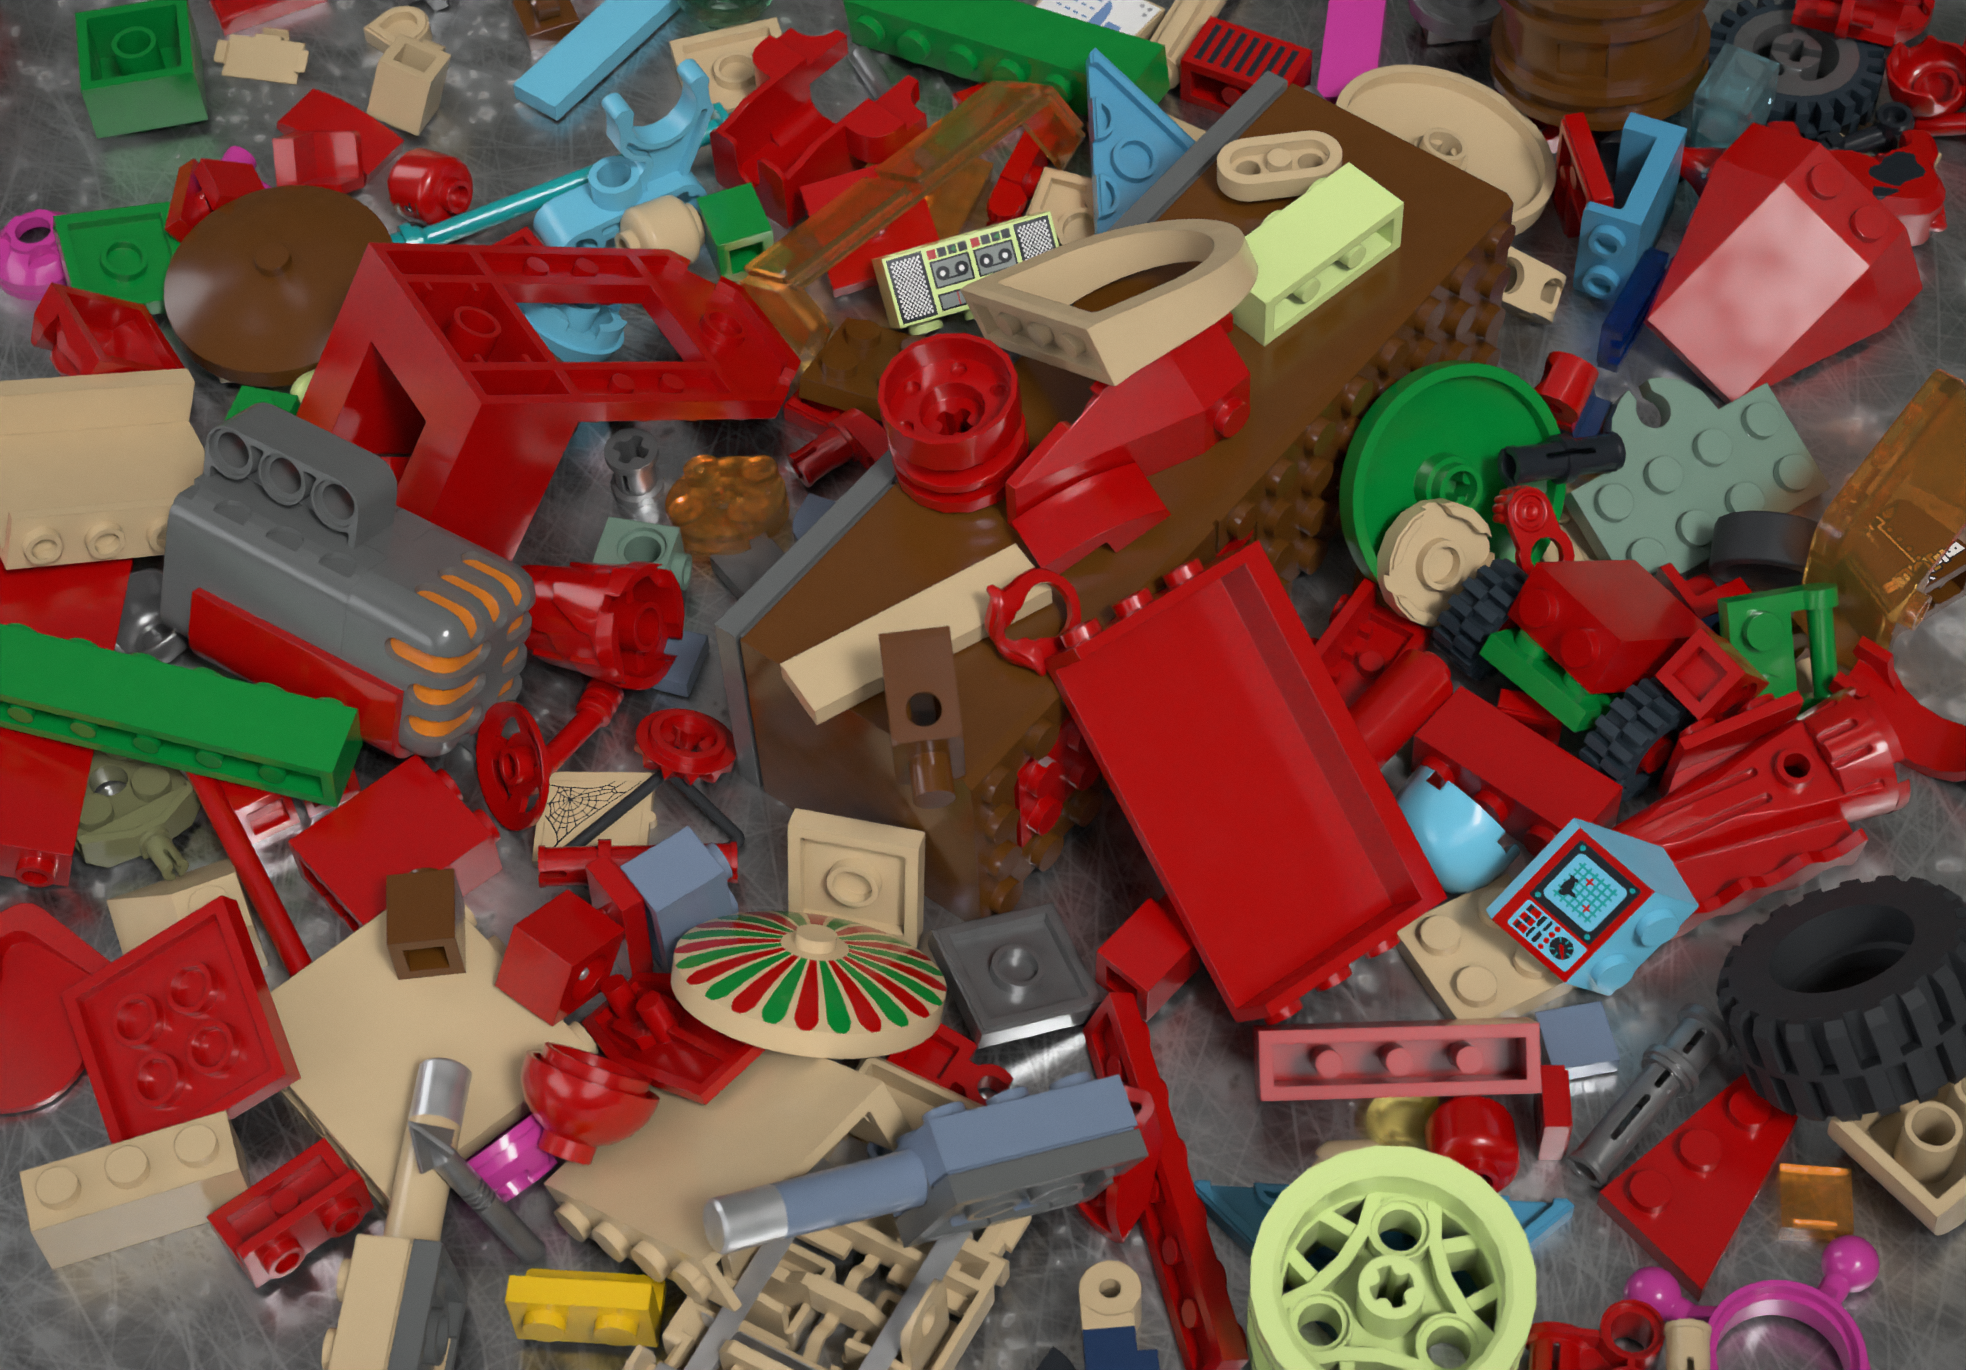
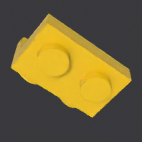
[505,1268,667,1347]

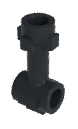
[1815,102,1915,155]

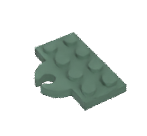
[1564,377,1831,578]

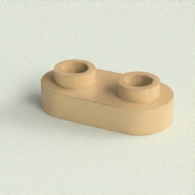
[1217,130,1342,202]

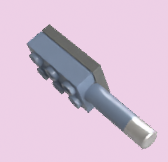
[703,1072,1149,1255]

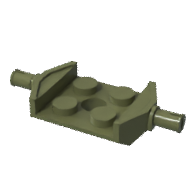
[75,750,202,881]

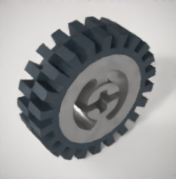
[1700,0,1886,141]

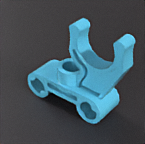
[533,59,714,248]

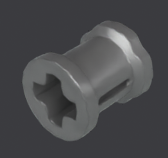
[604,428,665,509]

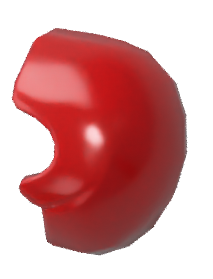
[1885,35,1966,120]

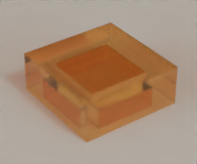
[1776,1163,1854,1243]

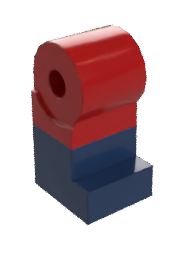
[1534,351,1613,438]

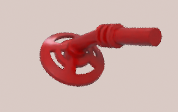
[476,678,624,831]

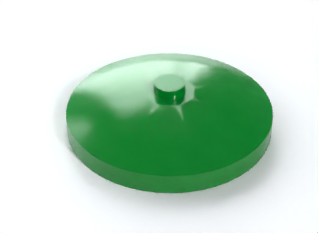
[1339,360,1566,593]

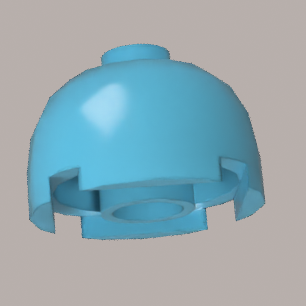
[1395,765,1520,894]

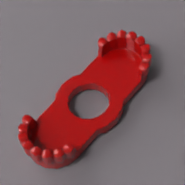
[1492,485,1575,575]

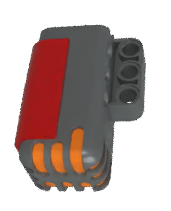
[160,402,536,759]

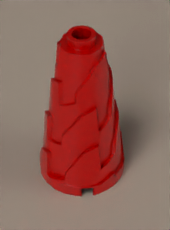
[521,561,685,690]

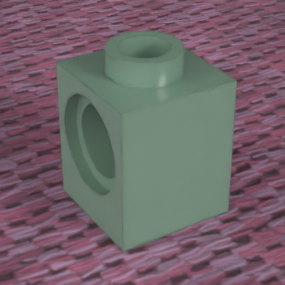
[592,516,692,591]

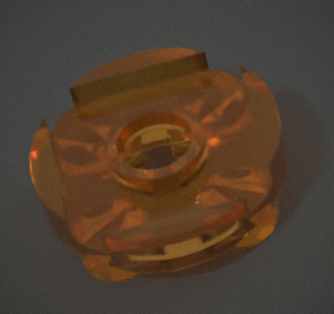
[665,454,790,556]

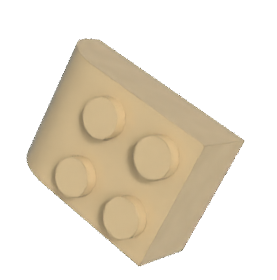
[1827,1077,1966,1236]

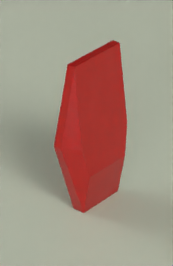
[581,972,766,1105]

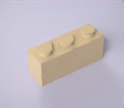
[19,1110,252,1270]

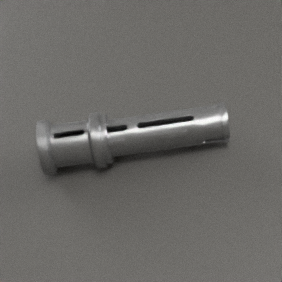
[1567,1003,1733,1188]

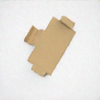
[214,27,309,85]

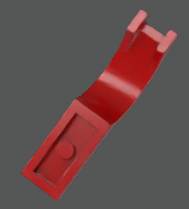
[1828,636,1966,782]

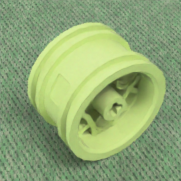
[1246,1145,1536,1370]

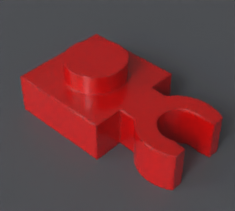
[887,1023,1013,1106]

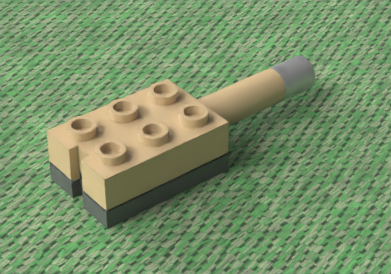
[322,1058,472,1370]

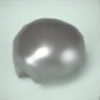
[115,568,189,663]

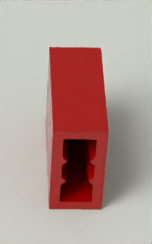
[1507,560,1716,694]
[288,754,503,934]

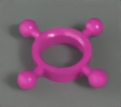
[1623,1235,1880,1370]

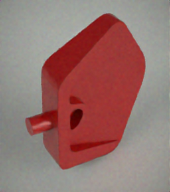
[0,903,111,1114]

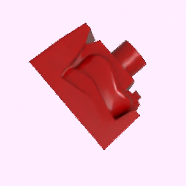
[30,282,185,377]

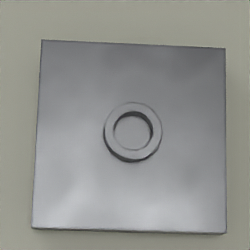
[928,902,1103,1049]

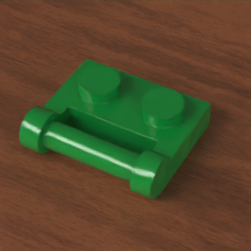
[1717,582,1839,716]

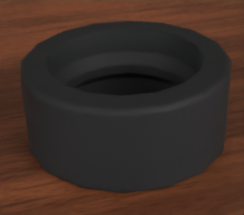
[1709,510,1837,591]

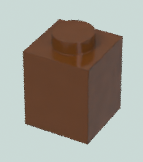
[386,868,466,980]

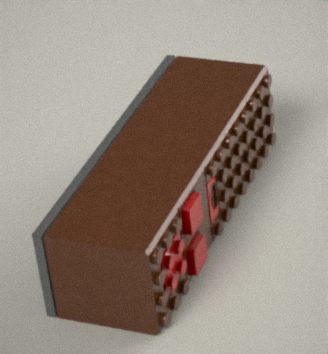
[714,70,1516,922]

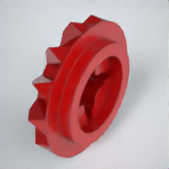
[634,708,736,786]

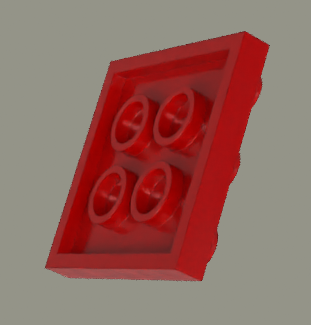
[61,895,301,1144]

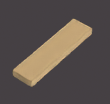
[780,543,1052,725]

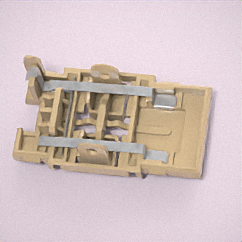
[623,1057,1032,1370]

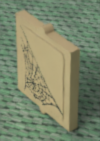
[532,772,658,868]

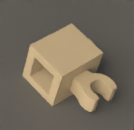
[367,33,451,136]

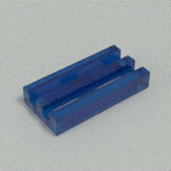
[1596,247,1670,374]

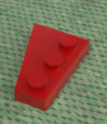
[1597,1073,1798,1302]

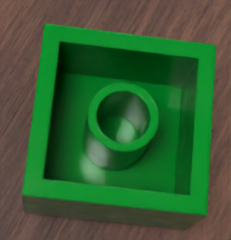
[75,0,208,139]

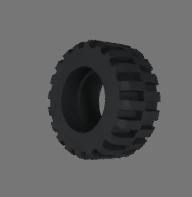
[1716,875,1966,1122]

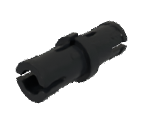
[1497,431,1626,487]

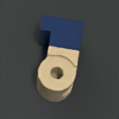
[1079,1260,1160,1370]

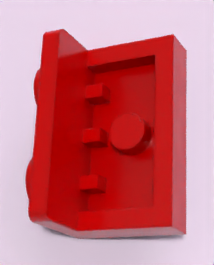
[1311,578,1431,708]
[207,1137,374,1288]

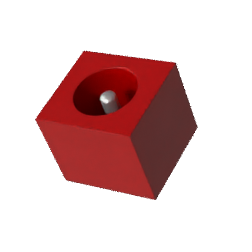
[495,889,626,1027]

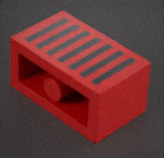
[1180,16,1313,114]

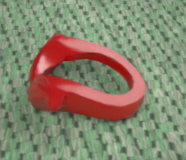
[984,568,1081,677]

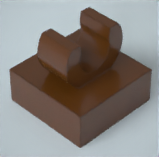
[512,0,580,52]

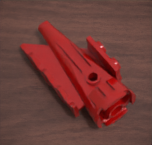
[1610,686,1911,940]

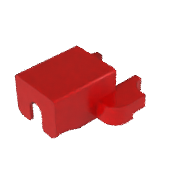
[710,28,928,229]

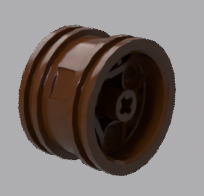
[1490,0,1711,131]

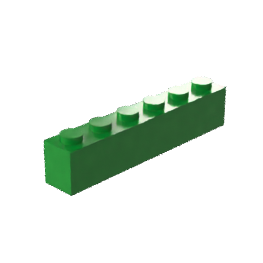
[843,0,1170,116]
[0,623,363,808]

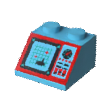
[1486,818,1699,996]

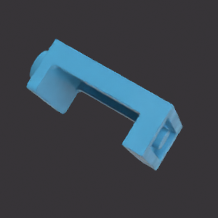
[1573,112,1688,306]

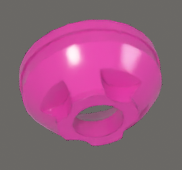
[0,209,68,301]
[466,1111,558,1203]

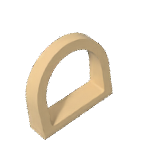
[960,219,1258,387]

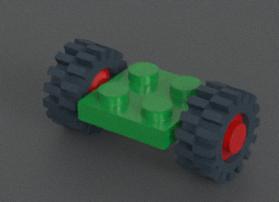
[1432,558,1699,802]

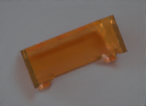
[1793,369,1966,671]

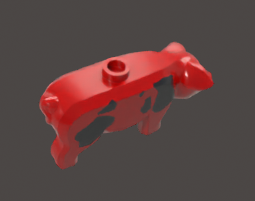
[1680,121,1947,247]

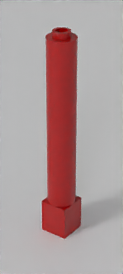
[1095,649,1453,1022]

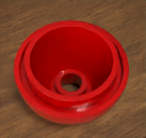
[521,1042,660,1165]

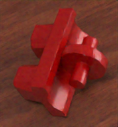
[1791,0,1905,47]

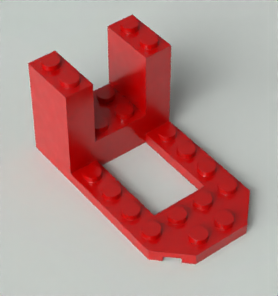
[296,242,801,561]

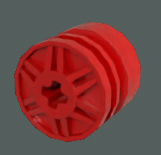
[877,333,1030,513]

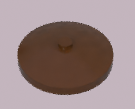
[164,185,393,387]

